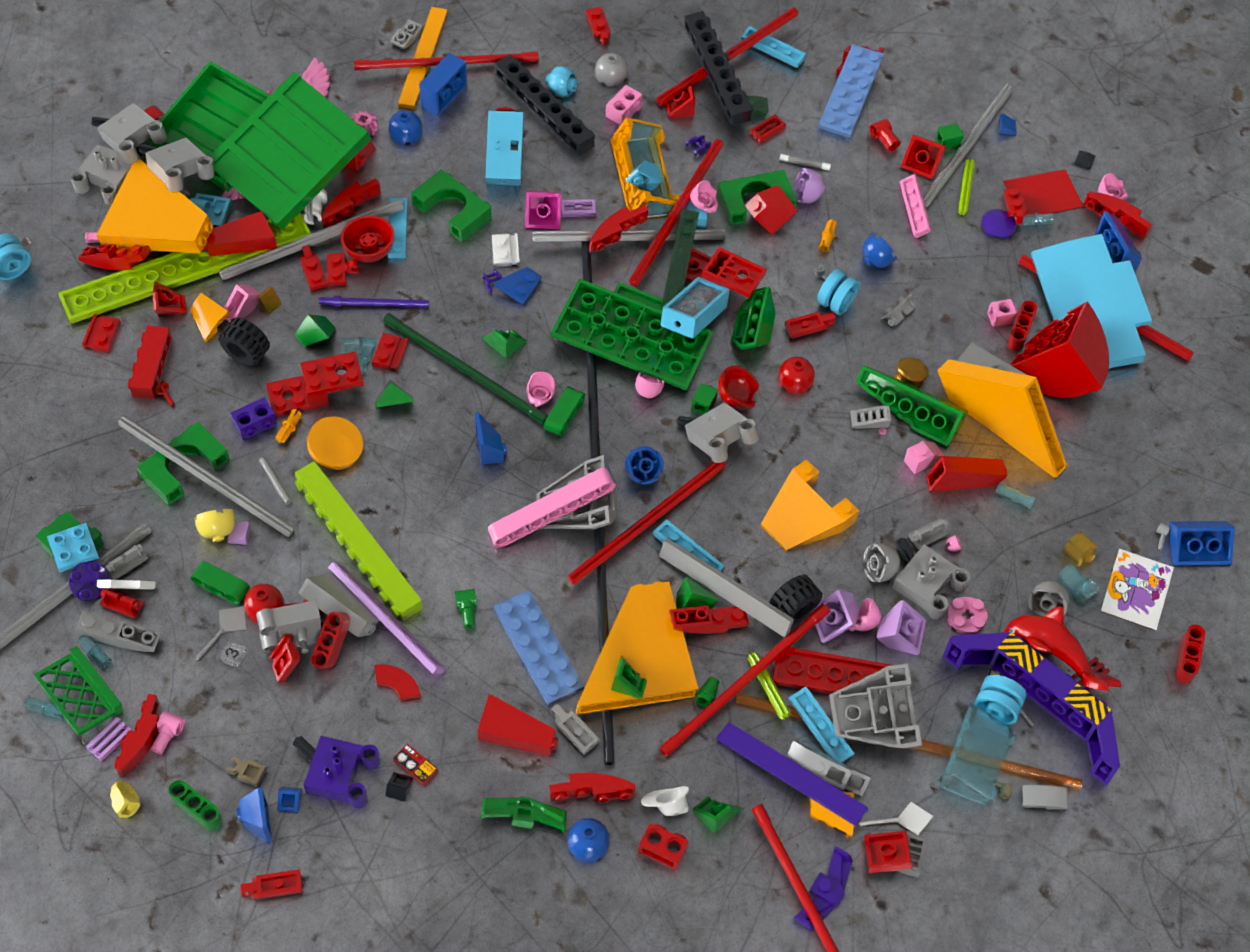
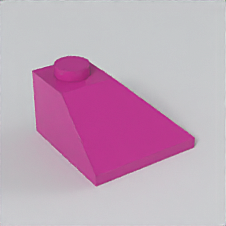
[525,190,562,229]

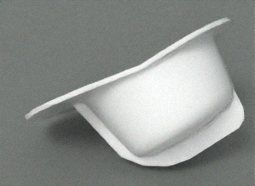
[641,786,689,816]

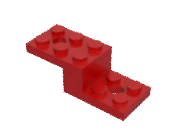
[669,245,767,298]
[266,351,364,417]

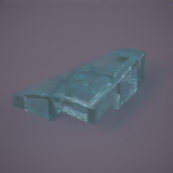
[340,337,376,374]

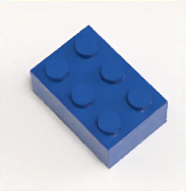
[419,53,467,116]

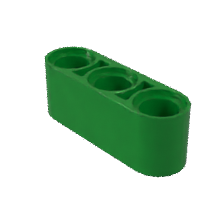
[543,386,585,437]
[190,561,250,605]
[168,780,223,830]

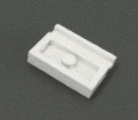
[492,234,520,267]

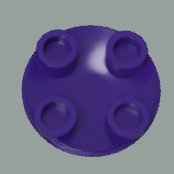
[982,209,1017,239]
[69,561,109,601]

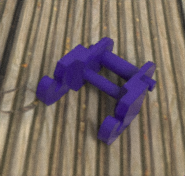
[685,135,711,156]
[482,269,503,293]

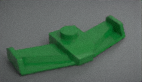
[480,796,567,832]

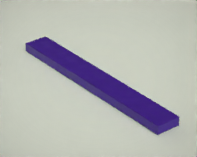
[717,722,868,826]

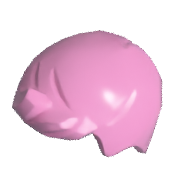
[1098,173,1128,201]
[690,180,718,213]
[526,371,555,407]
[635,373,664,398]
[849,598,881,632]

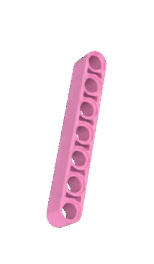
[488,468,616,548]

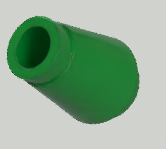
[695,677,719,707]

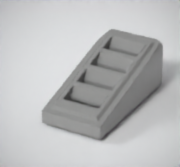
[850,405,891,429]
[897,831,928,878]

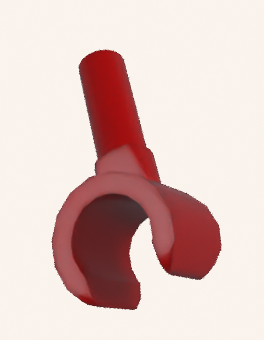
[155,381,175,406]

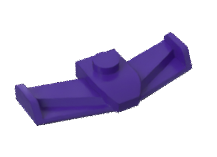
[793,847,853,931]

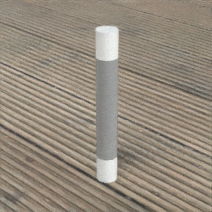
[779,154,831,171]

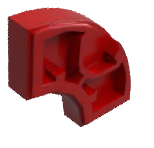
[374,664,421,701]

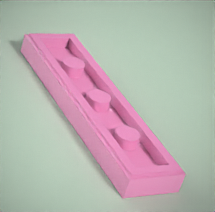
[899,174,932,238]

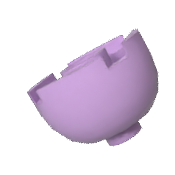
[794,168,825,204]

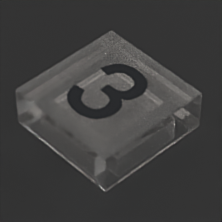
[218,641,247,667]

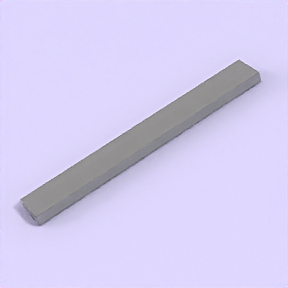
[659,538,794,638]

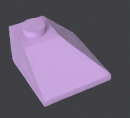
[811,590,859,644]
[877,600,926,655]

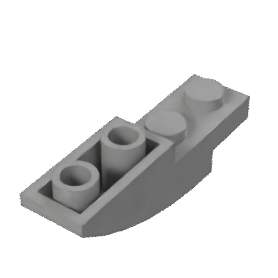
[75,611,161,652]
[786,740,871,796]

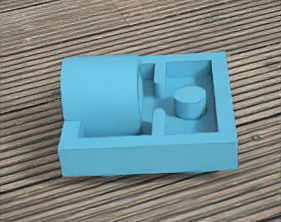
[190,193,232,228]
[47,523,99,572]

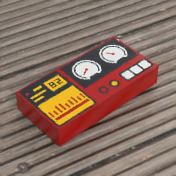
[393,743,438,786]

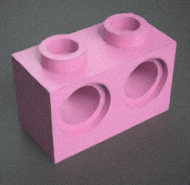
[605,85,643,125]

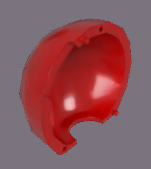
[718,366,760,410]

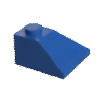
[475,412,507,465]
[236,787,272,844]

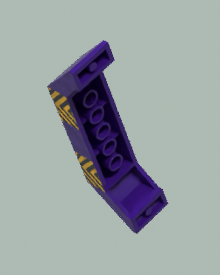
[942,632,1120,786]

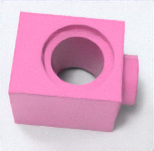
[987,299,1018,327]

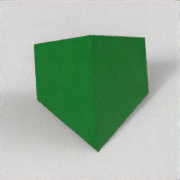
[295,314,336,348]
[481,330,527,359]
[375,379,413,407]
[676,576,718,609]
[611,655,647,698]
[692,796,744,833]

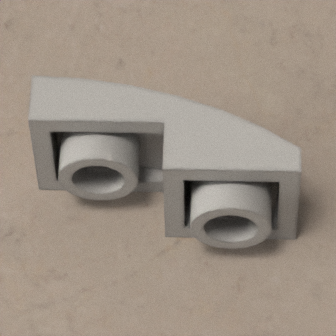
[390,19,424,49]
[1023,785,1068,810]

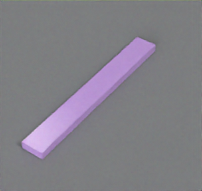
[328,562,446,675]

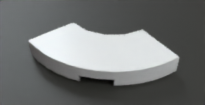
[97,580,156,590]

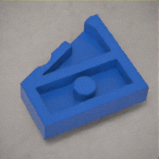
[494,267,542,305]

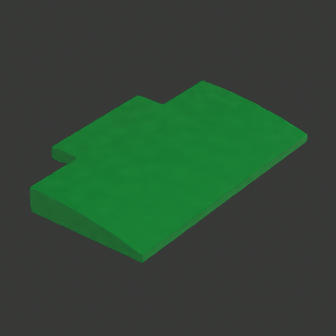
[550,278,714,391]

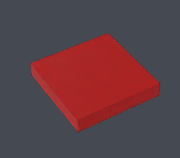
[864,830,912,873]

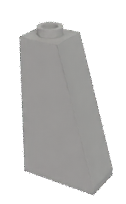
[298,573,379,637]

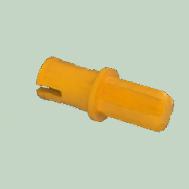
[818,219,837,252]
[275,409,302,443]

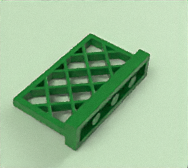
[33,646,123,737]

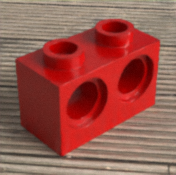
[638,823,689,870]

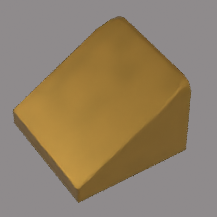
[258,286,282,314]

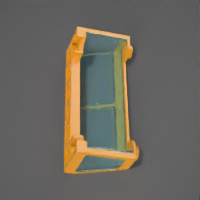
[610,117,680,219]

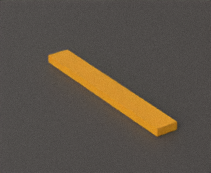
[398,7,448,110]

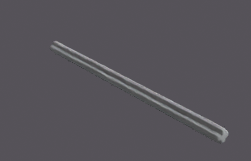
[923,84,1014,207]
[219,200,404,280]
[533,229,726,242]
[118,416,294,537]
[0,523,152,649]

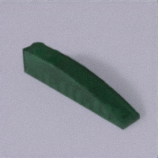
[661,209,699,307]

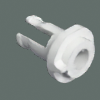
[304,189,328,224]

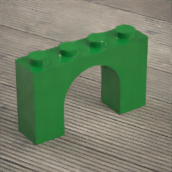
[411,169,492,242]
[717,170,797,226]
[137,422,230,505]

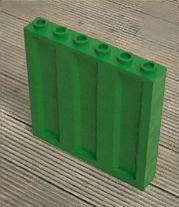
[147,61,270,193]

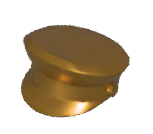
[894,357,929,387]

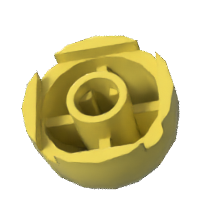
[194,509,235,542]

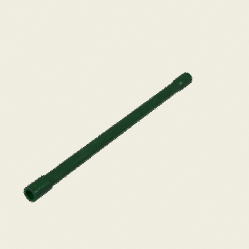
[383,313,548,425]

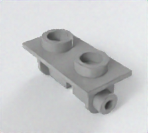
[881,293,916,326]
[908,518,950,550]
[103,544,148,580]

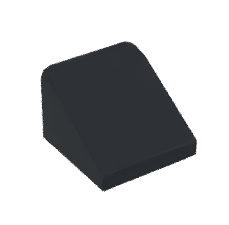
[385,772,413,801]

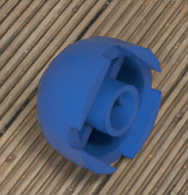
[388,110,423,145]
[862,233,897,268]
[624,446,664,485]
[568,818,610,863]

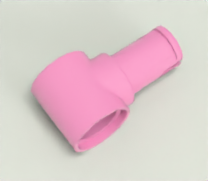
[151,711,185,755]

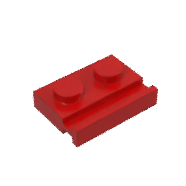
[82,314,121,352]
[372,333,409,372]
[269,635,300,682]

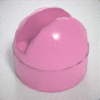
[946,535,962,552]

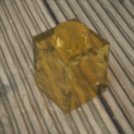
[1063,531,1098,566]

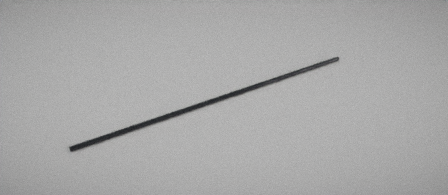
[582,241,615,766]

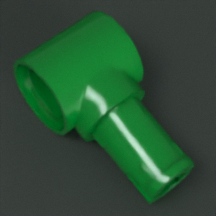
[455,589,477,629]

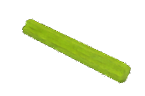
[958,159,975,215]
[748,652,790,720]

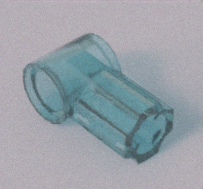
[1059,564,1099,603]

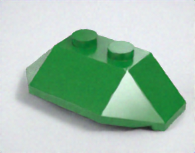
[731,286,776,349]

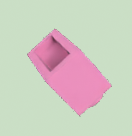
[224,284,261,322]
[904,441,945,475]

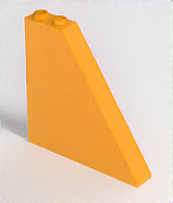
[96,159,213,254]
[937,359,1067,478]
[575,581,698,715]

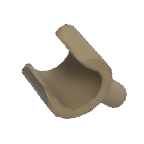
[986,775,1013,800]

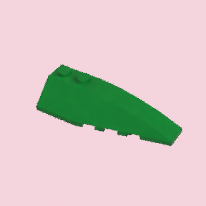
[856,365,968,447]

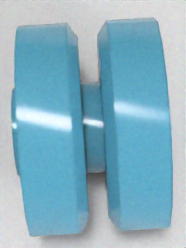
[0,233,31,280]
[817,269,860,315]
[974,675,1027,724]

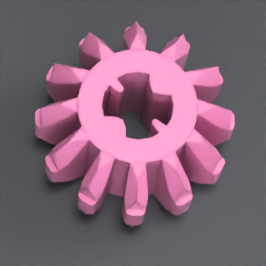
[351,110,379,136]

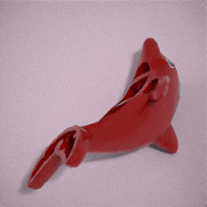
[1002,607,1121,691]

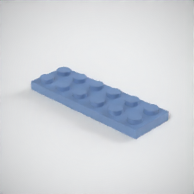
[818,44,884,138]
[493,590,584,707]

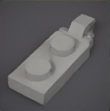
[551,703,600,755]

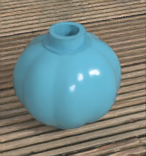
[546,66,578,98]

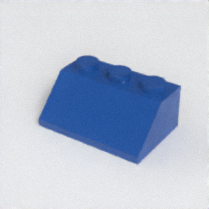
[1095,211,1142,270]
[1168,521,1235,565]

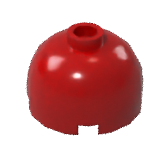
[777,356,815,394]
[244,584,285,624]

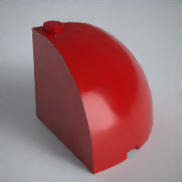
[1010,301,1109,398]

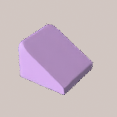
[227,522,251,545]

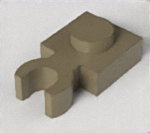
[226,756,267,787]

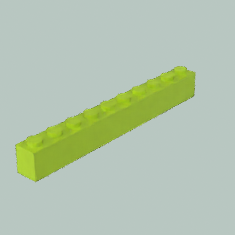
[294,461,423,622]

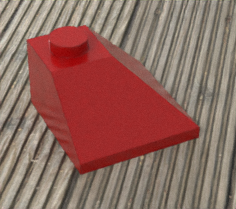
[900,134,947,179]
[745,185,798,235]

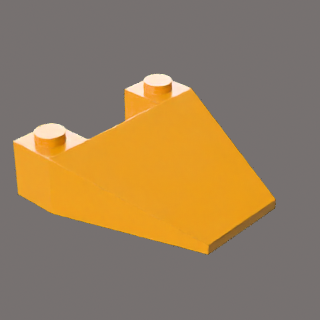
[761,459,859,551]

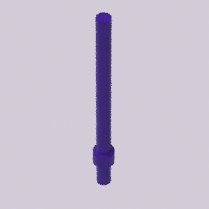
[319,296,429,308]

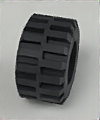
[218,317,270,366]
[769,574,823,624]

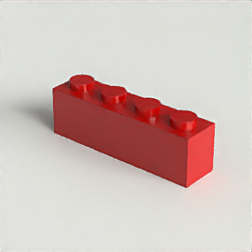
[128,325,172,399]

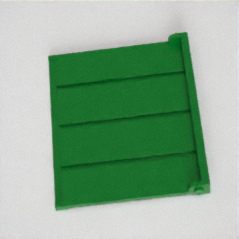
[210,72,372,230]

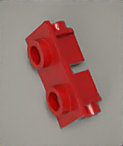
[99,588,145,619]

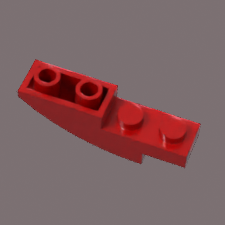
[321,178,381,229]
[1084,192,1152,239]
[589,205,649,253]
[78,244,151,270]
[669,606,749,634]
[114,694,160,778]
[549,773,636,803]

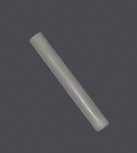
[259,457,292,505]

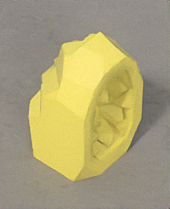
[110,780,140,818]

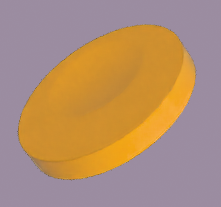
[307,416,363,470]

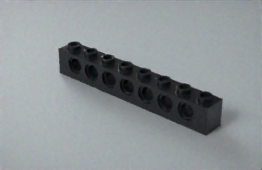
[684,11,753,126]
[494,55,595,156]

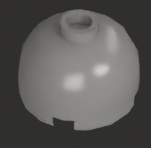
[595,53,628,87]
[863,543,900,582]
[1028,581,1070,616]

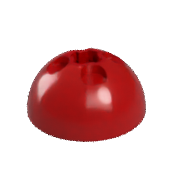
[341,216,394,263]

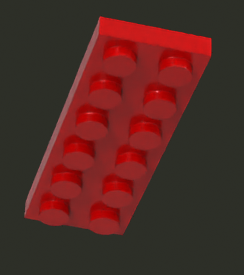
[773,647,892,694]

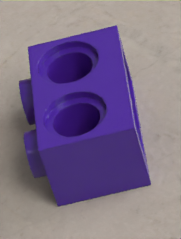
[230,397,277,440]

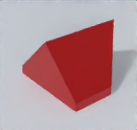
[666,86,696,118]
[152,281,187,316]

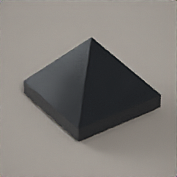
[1074,150,1096,169]

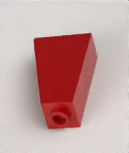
[203,211,277,257]
[926,456,1008,492]
[478,694,559,756]

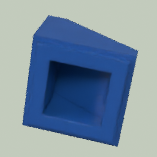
[999,113,1017,135]
[277,787,302,812]

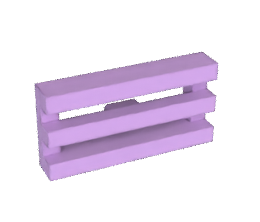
[561,199,596,218]
[86,717,132,762]

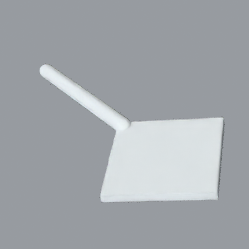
[858,802,933,835]

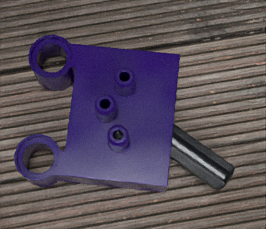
[293,736,380,808]

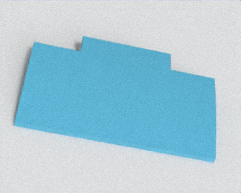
[1031,234,1152,368]

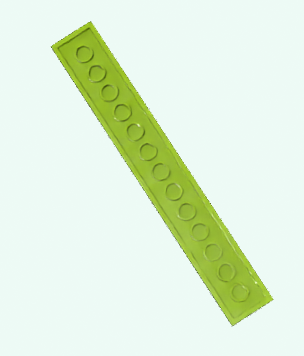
[58,213,311,324]

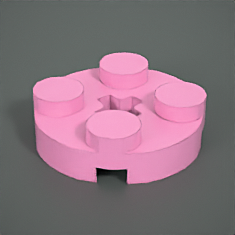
[947,597,988,635]

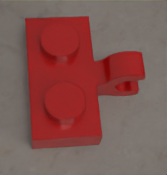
[327,252,359,287]

